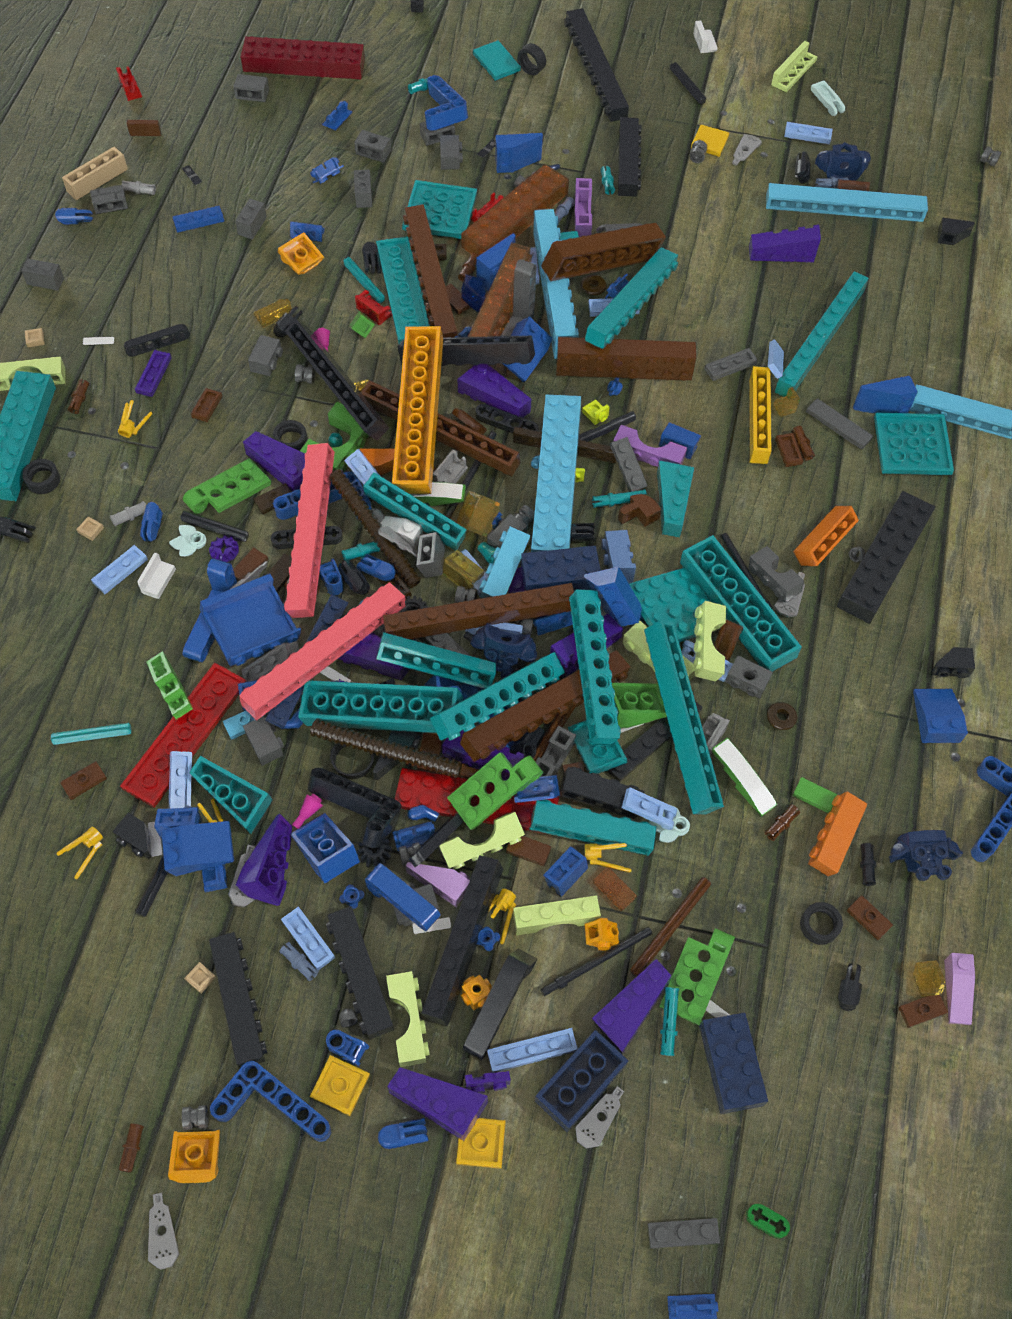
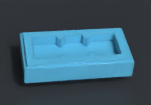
[223,711,263,740]

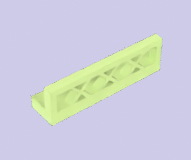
[771,41,817,93]

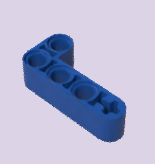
[365,863,441,931]

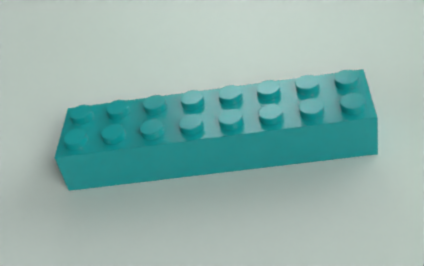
[0,371,56,501]
[680,535,802,672]
[298,681,463,733]

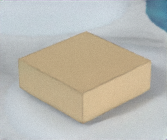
[25,328,45,347]
[76,517,104,541]
[184,962,216,993]

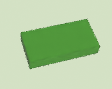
[792,777,838,813]

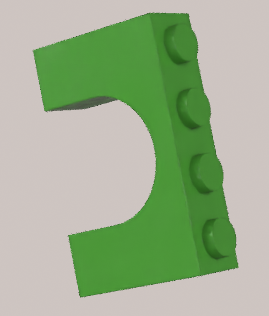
[300,402,369,473]

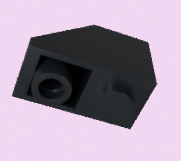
[937,218,975,245]
[931,647,975,678]
[112,812,152,860]

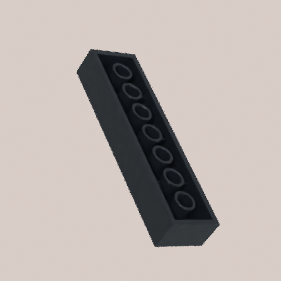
[836,491,936,624]

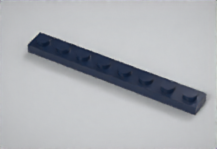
[265,594,349,729]

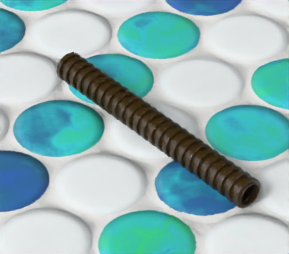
[329,469,421,589]
[310,719,462,779]

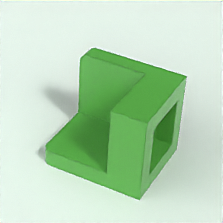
[350,311,375,338]

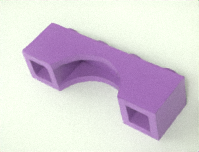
[575,178,592,237]
[613,425,687,467]

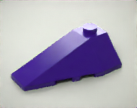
[236,814,292,906]

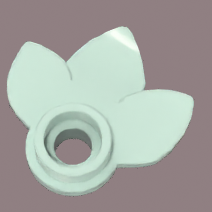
[169,525,207,556]
[649,804,690,843]

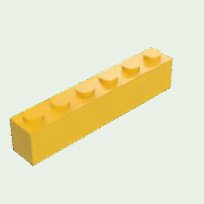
[749,366,771,464]

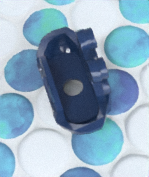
[815,142,871,181]
[470,623,537,679]
[889,830,963,882]

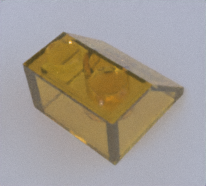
[456,491,500,537]

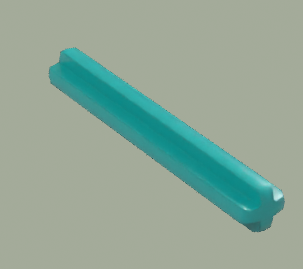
[343,257,385,303]
[51,723,132,745]

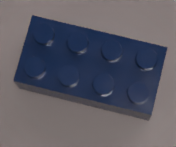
[521,546,601,592]
[699,1013,768,1114]
[534,1030,629,1133]

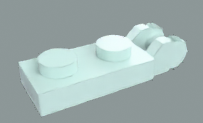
[811,81,845,116]

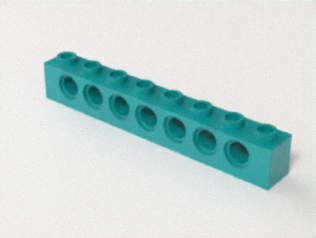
[569,590,621,744]
[429,652,565,741]

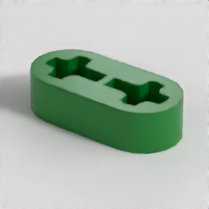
[746,1204,790,1239]

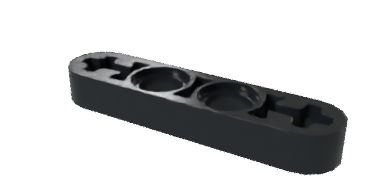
[124,324,190,357]
[475,404,539,433]
[271,526,343,549]
[408,812,464,867]

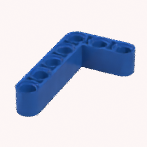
[425,75,468,130]
[273,471,372,522]
[183,559,237,662]
[971,756,1012,862]
[210,1061,331,1142]

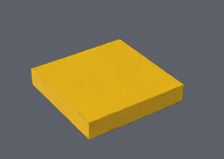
[691,125,730,157]
[310,1055,370,1116]
[456,1118,506,1169]

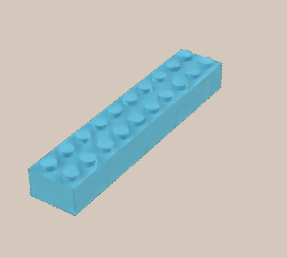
[533,209,579,359]
[531,394,581,552]

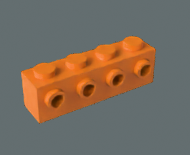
[793,506,859,566]
[808,791,867,877]

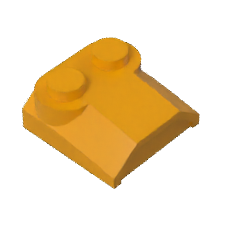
[277,232,324,275]
[168,1130,220,1183]

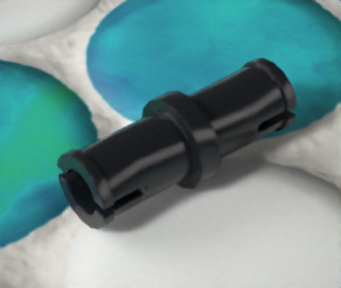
[860,843,877,886]

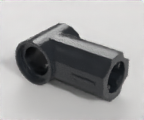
[510,727,545,758]

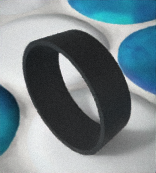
[330,743,374,779]

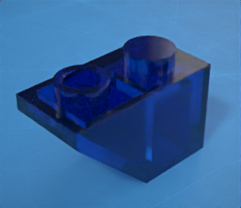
[461,275,487,313]

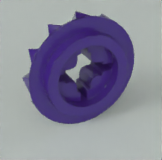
[209,535,239,562]

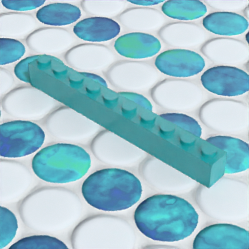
[585,247,678,349]
[775,271,869,400]
[644,620,724,814]

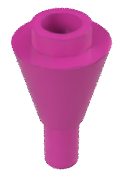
[313,328,330,351]
[292,793,323,829]

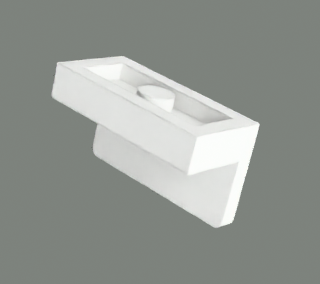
[694,21,718,53]
[138,553,176,599]

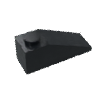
[373,730,421,781]

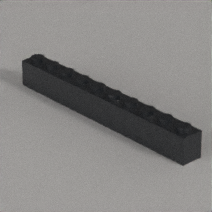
[564,8,629,122]
[285,319,389,441]

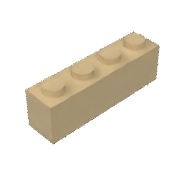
[62,147,128,200]

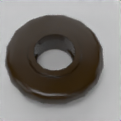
[581,275,606,295]
[767,702,798,730]

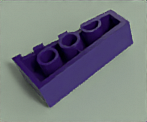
[749,224,821,262]
[457,364,531,418]
[243,431,305,492]
[550,614,623,679]
[338,633,411,681]
[442,730,524,781]
[592,959,671,1055]
[387,1067,488,1141]

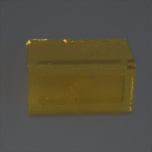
[254,298,292,328]
[443,550,485,590]

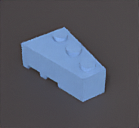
[601,530,636,583]

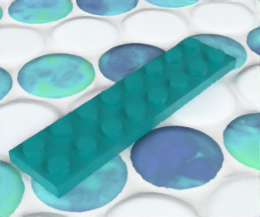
[376,237,429,344]

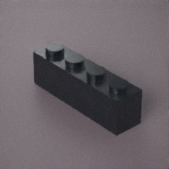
[559,767,645,819]

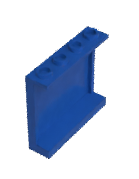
[200,574,301,667]

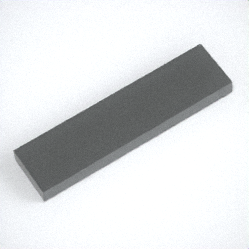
[806,398,873,450]

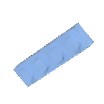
[487,1028,578,1073]

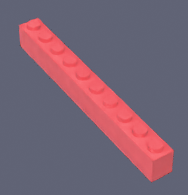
[284,443,335,618]
[239,582,405,721]

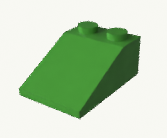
[600,683,667,728]

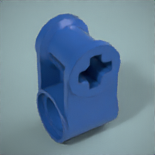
[319,558,343,595]
[326,1030,370,1067]

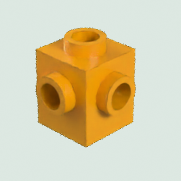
[585,918,619,951]
[461,975,492,1010]

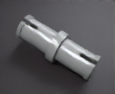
[121,180,156,195]
[110,501,146,527]

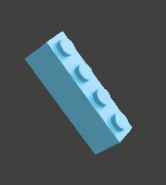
[479,526,530,598]

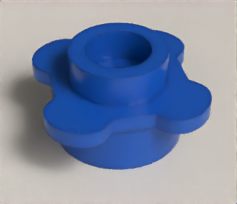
[607,377,623,396]
[339,885,364,909]
[477,927,500,951]

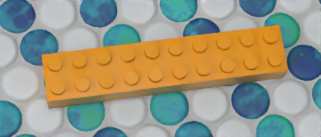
[392,326,443,494]

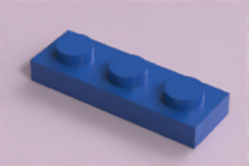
[173,206,224,233]

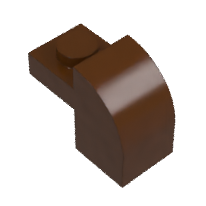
[618,494,662,527]

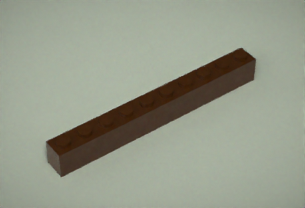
[403,204,458,338]
[361,380,521,477]
[383,583,574,639]
[460,650,631,762]

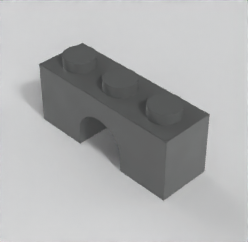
[748,546,804,603]
[536,726,576,777]

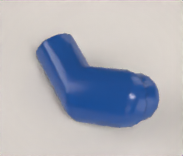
[281,708,303,729]
[408,805,439,822]

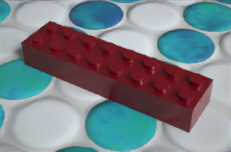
[240,36,365,80]

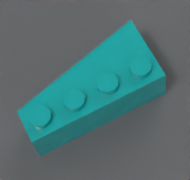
[657,460,694,538]
[189,756,273,834]

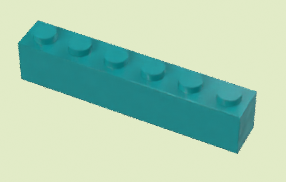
[363,472,467,551]
[377,632,496,688]
[530,800,657,856]

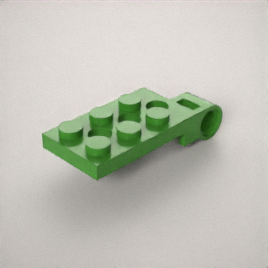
[183,458,271,514]
[447,752,543,830]
[659,928,735,1025]

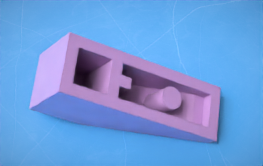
[406,862,470,907]
[944,953,975,1025]

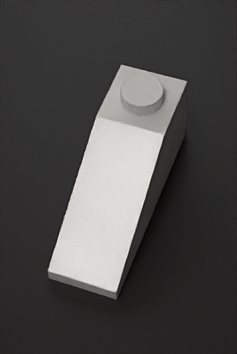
[367,516,422,548]

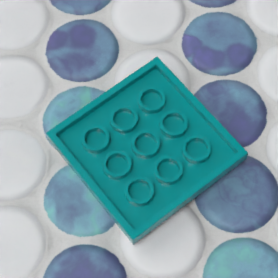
[402,180,477,239]
[874,413,954,475]
[629,567,721,642]

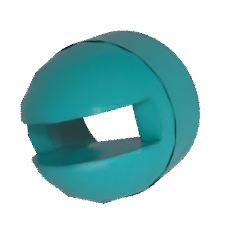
[328,432,343,448]

